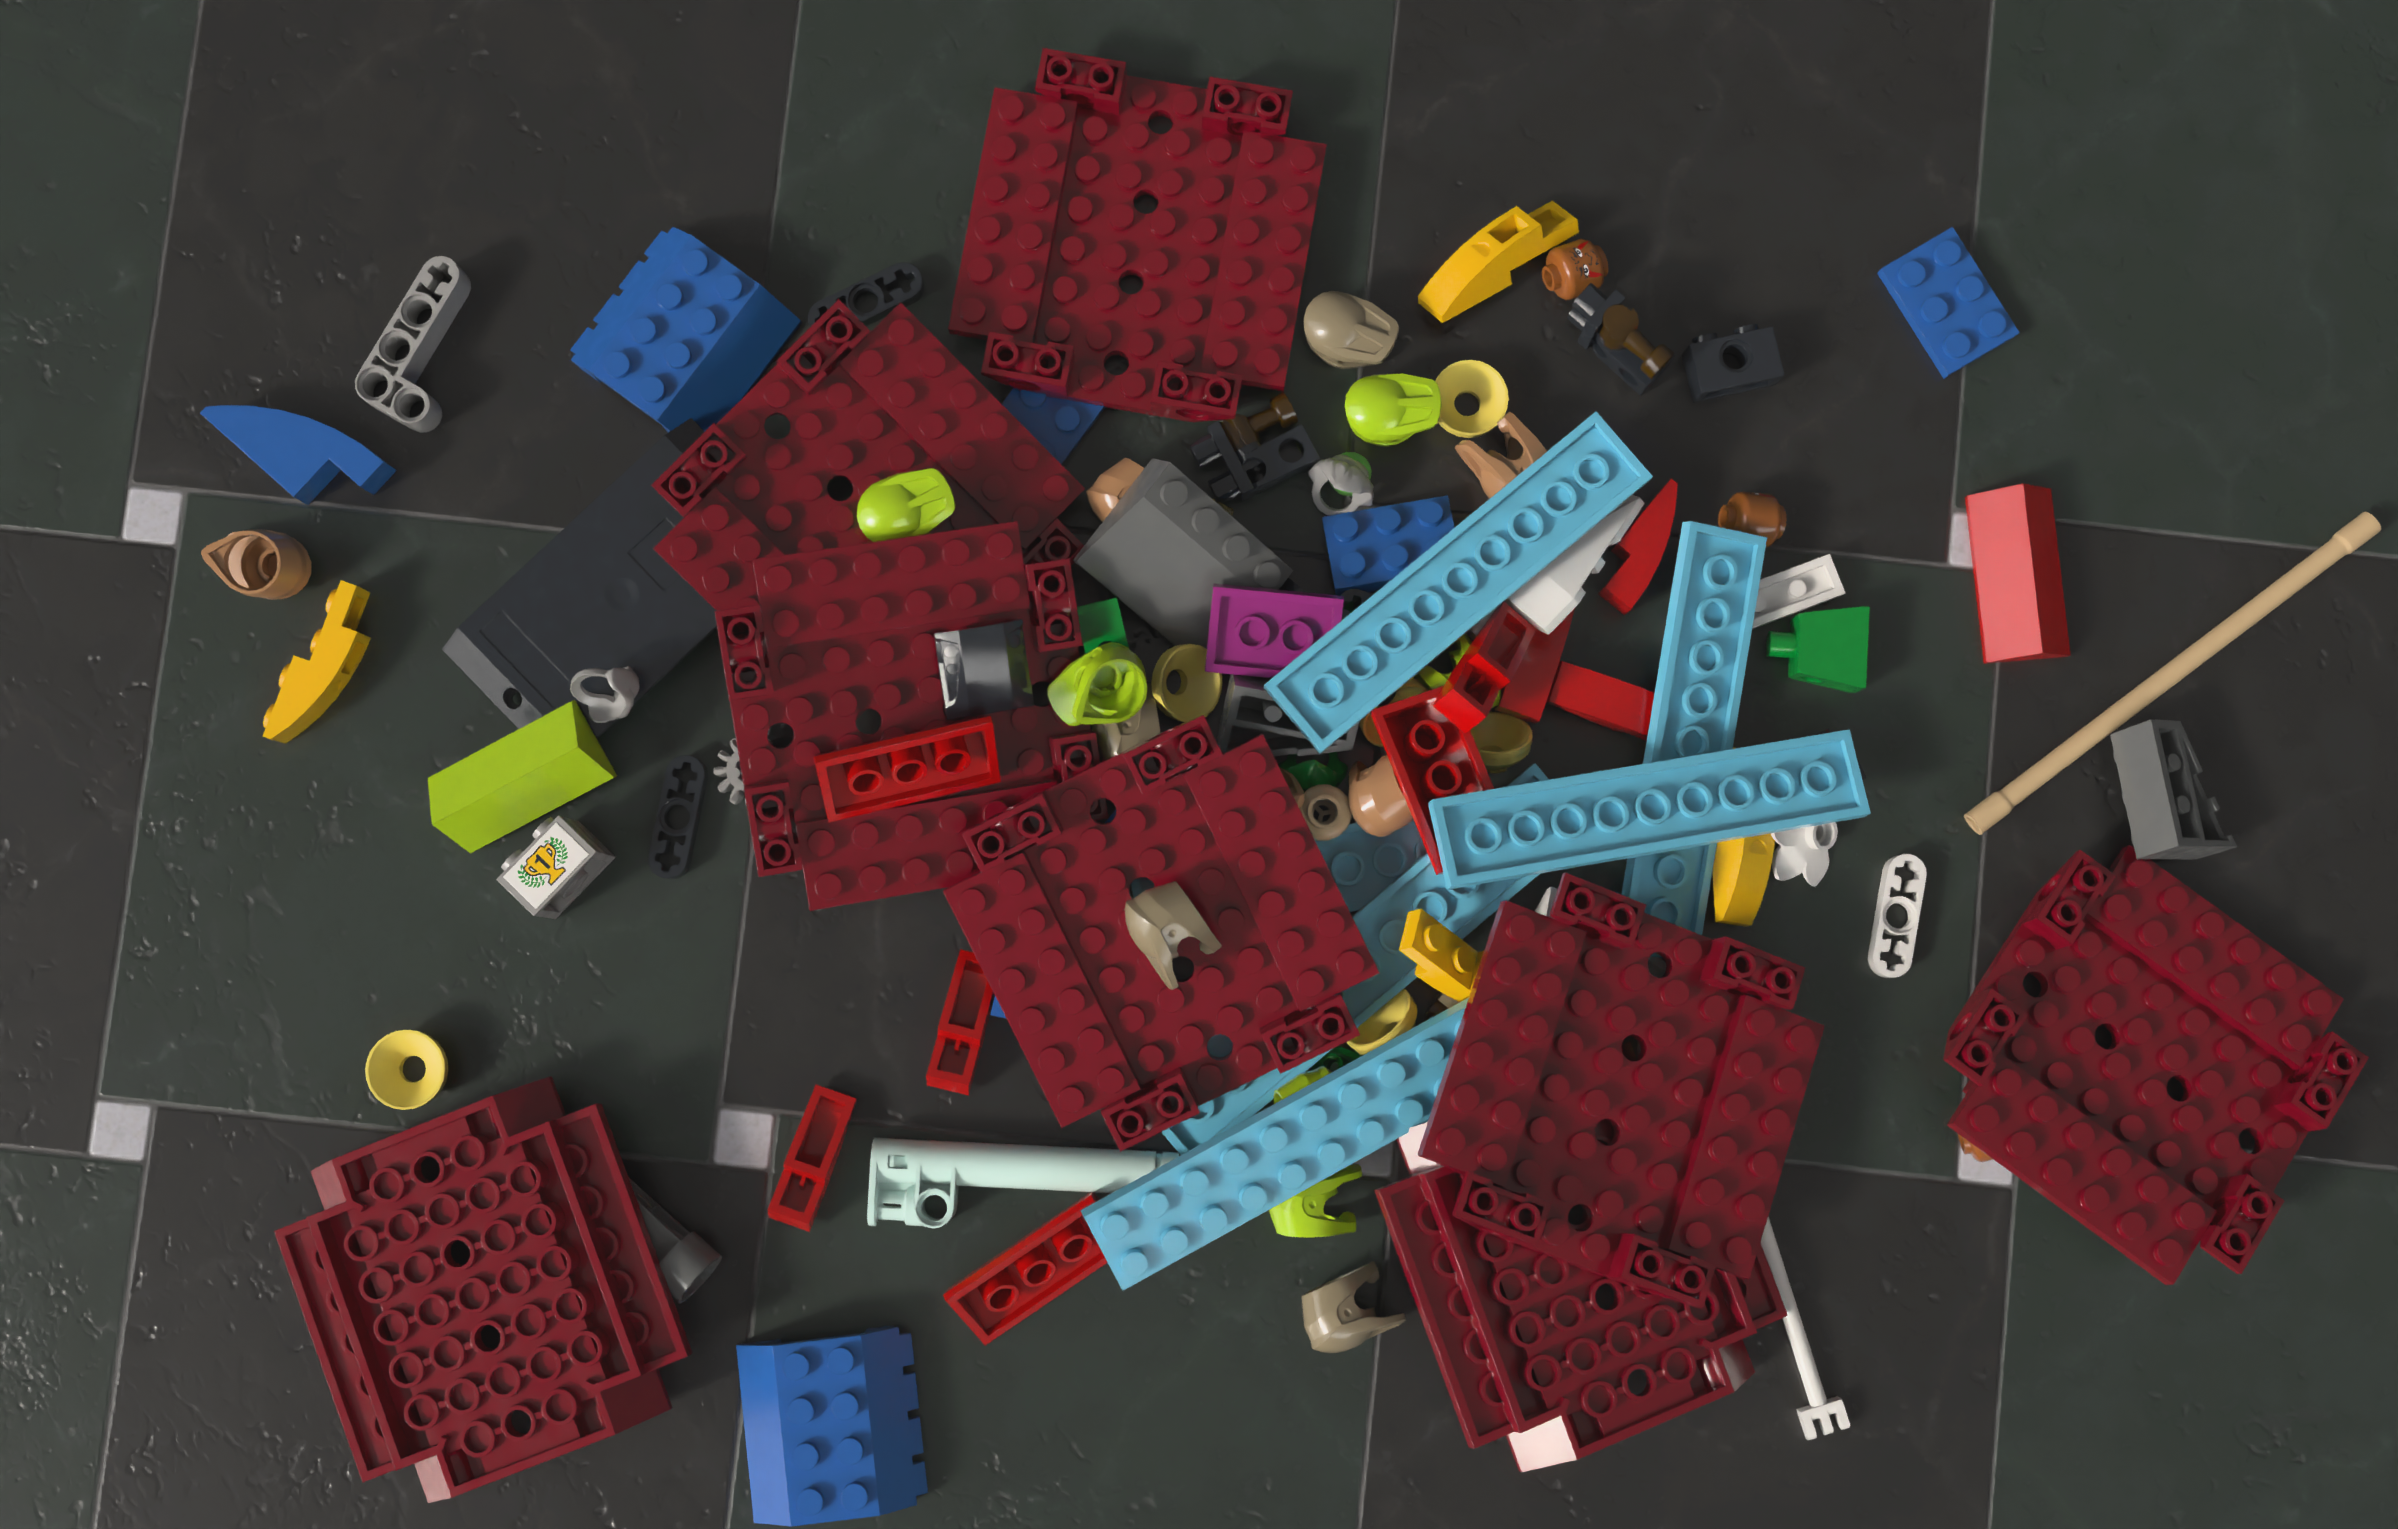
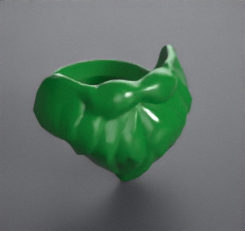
[1278,752,1348,792]

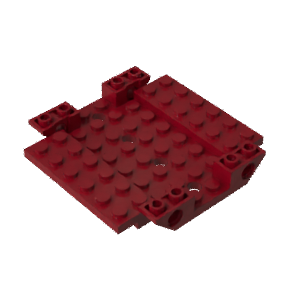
[948,48,1327,422]
[651,299,1085,720]
[714,521,1109,911]
[943,715,1379,1152]
[1943,845,2369,1285]
[1417,873,1825,1308]
[1374,1042,1788,1472]
[274,1076,693,1503]

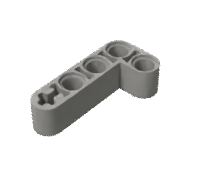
[355,256,471,433]

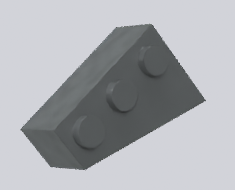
[1216,674,1359,756]
[2110,719,2237,860]

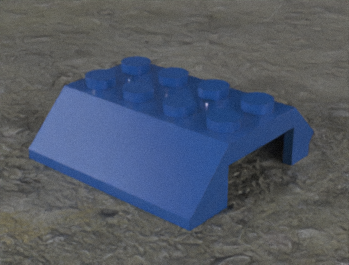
[570,227,802,432]
[736,1325,928,1527]

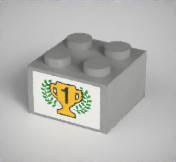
[496,815,616,919]

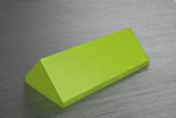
[428,700,617,853]

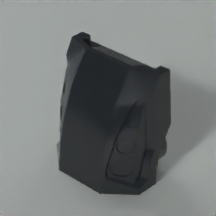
[933,619,1034,720]

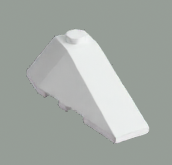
[1504,495,1645,635]

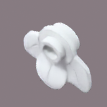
[1771,822,1838,887]

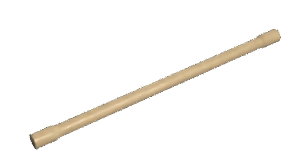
[1964,512,2381,835]

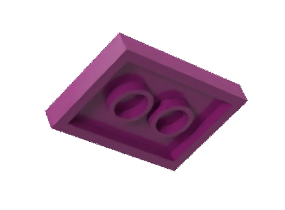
[1205,583,1344,678]

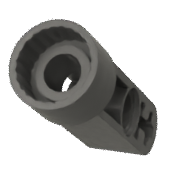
[629,1178,722,1304]

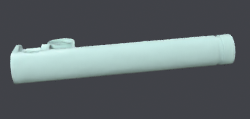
[867,1138,1179,1229]

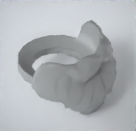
[1308,454,1374,516]
[570,666,639,723]

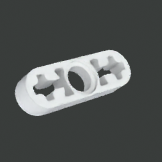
[1868,854,1927,978]

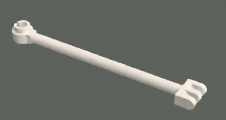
[1760,1217,1850,1441]

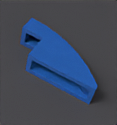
[200,405,397,505]

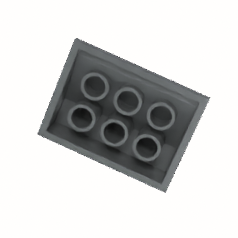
[1073,458,1293,649]

